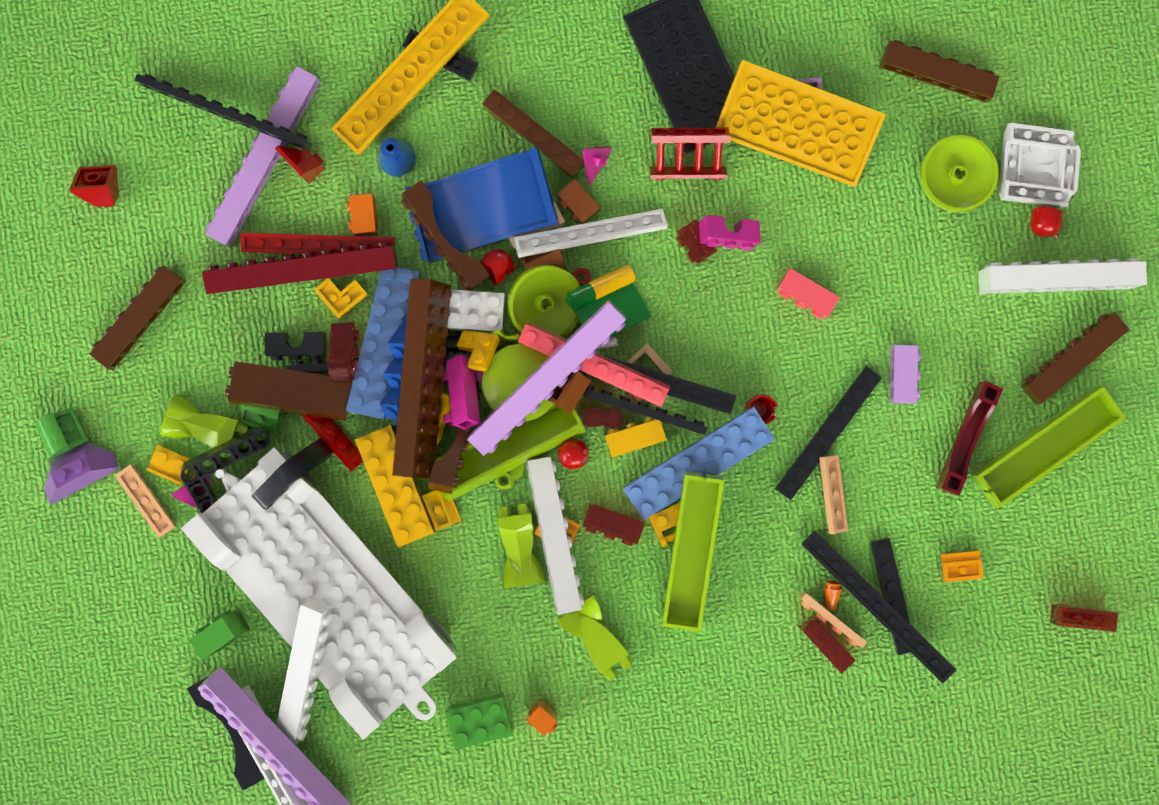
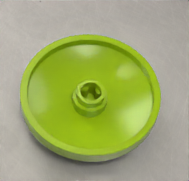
[920,135,999,213]
[507,265,580,337]
[482,344,554,422]

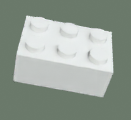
[447,289,506,333]

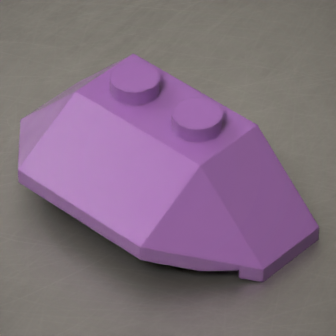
[44,443,119,505]

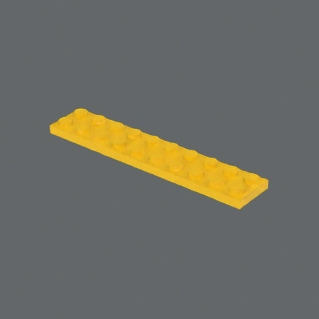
[331,0,490,156]

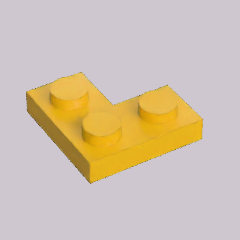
[314,278,368,319]
[457,330,500,372]

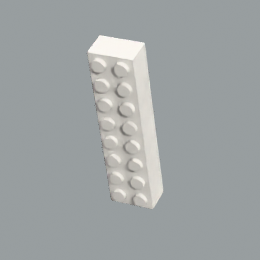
[978,258,1147,294]

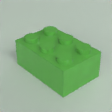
[189,610,250,660]
[446,693,513,750]

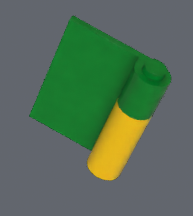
[565,265,652,337]

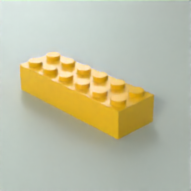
[355,425,435,547]

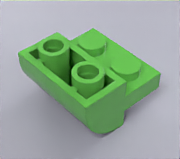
[239,405,284,434]
[35,407,88,460]

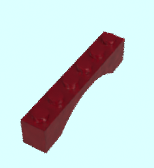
[935,381,1004,496]

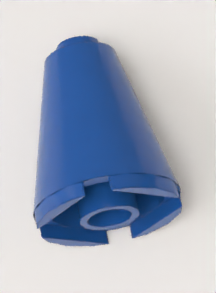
[378,138,416,177]

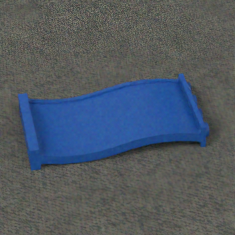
[405,147,560,263]

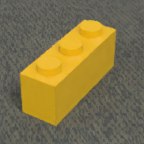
[605,418,667,458]

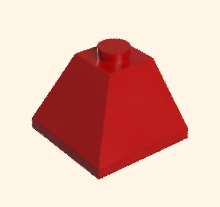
[275,146,325,184]
[70,165,119,207]

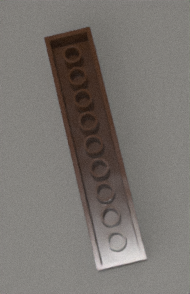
[392,279,452,478]

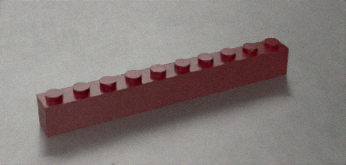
[202,241,398,295]

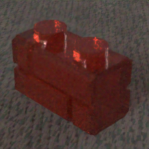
[675,219,717,265]

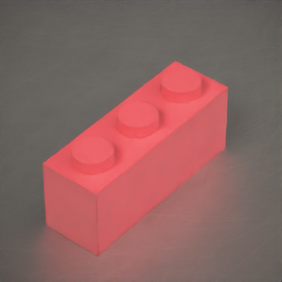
[776,268,840,319]

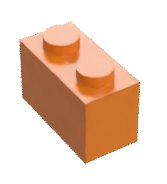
[347,193,378,236]
[526,698,558,736]

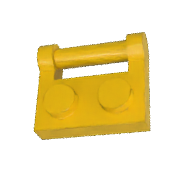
[649,502,680,548]

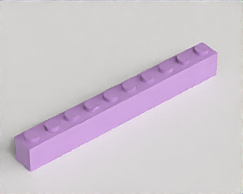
[205,67,320,248]
[467,300,626,456]
[197,668,351,805]

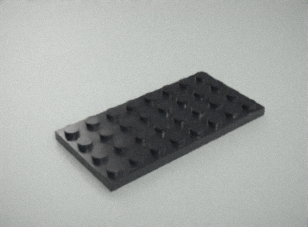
[623,0,734,155]

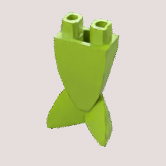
[160,395,249,453]
[497,503,546,589]
[557,594,632,681]

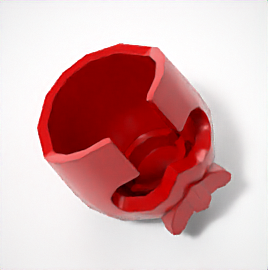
[1030,207,1063,239]
[480,249,518,286]
[744,395,778,424]
[558,439,589,470]

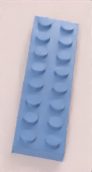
[346,267,421,419]
[623,406,775,520]

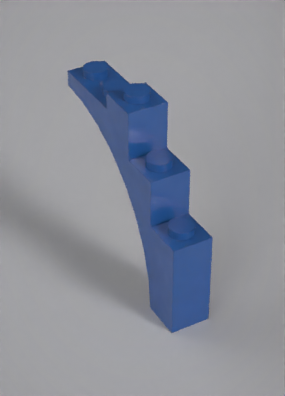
[380,315,407,427]

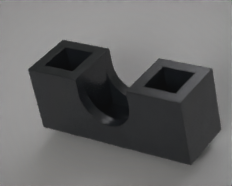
[265,332,326,360]

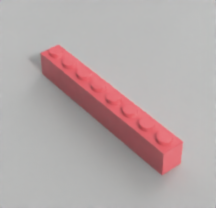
[518,322,671,407]

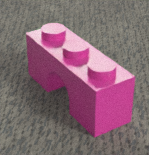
[699,215,761,251]

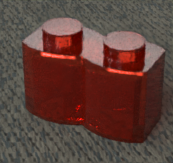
[583,408,622,428]

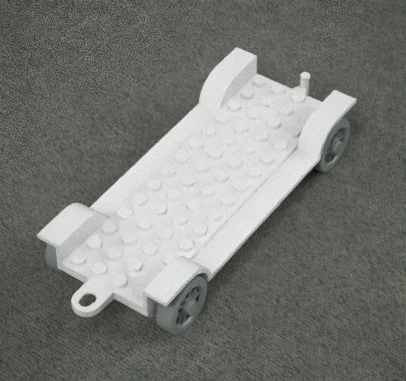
[181,447,457,740]

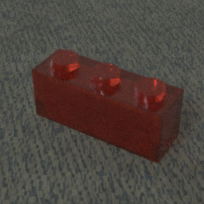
[328,322,360,381]
[582,503,645,546]
[1050,604,1118,632]
[798,615,856,674]

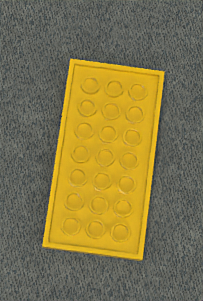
[715,59,886,187]

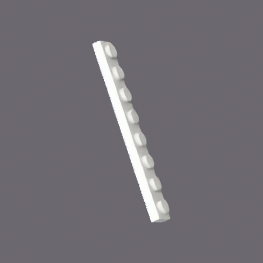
[514,209,668,258]

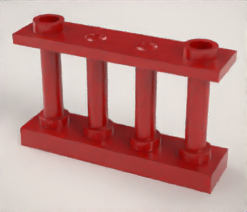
[650,128,730,180]

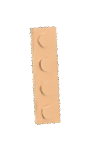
[819,455,848,534]
[115,464,177,538]
[799,592,867,648]

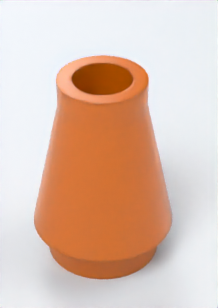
[823,580,843,610]

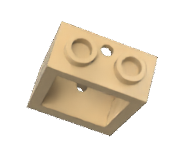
[625,343,673,403]

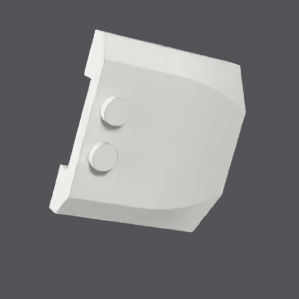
[998,123,1081,208]

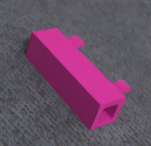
[443,355,480,430]

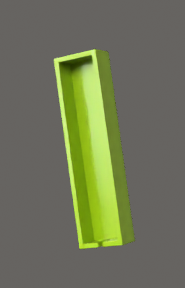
[971,386,1126,508]
[435,405,586,502]
[662,470,725,632]

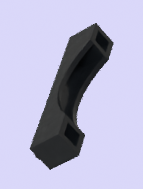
[187,677,264,791]

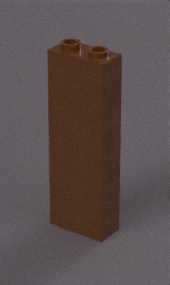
[225,361,352,421]

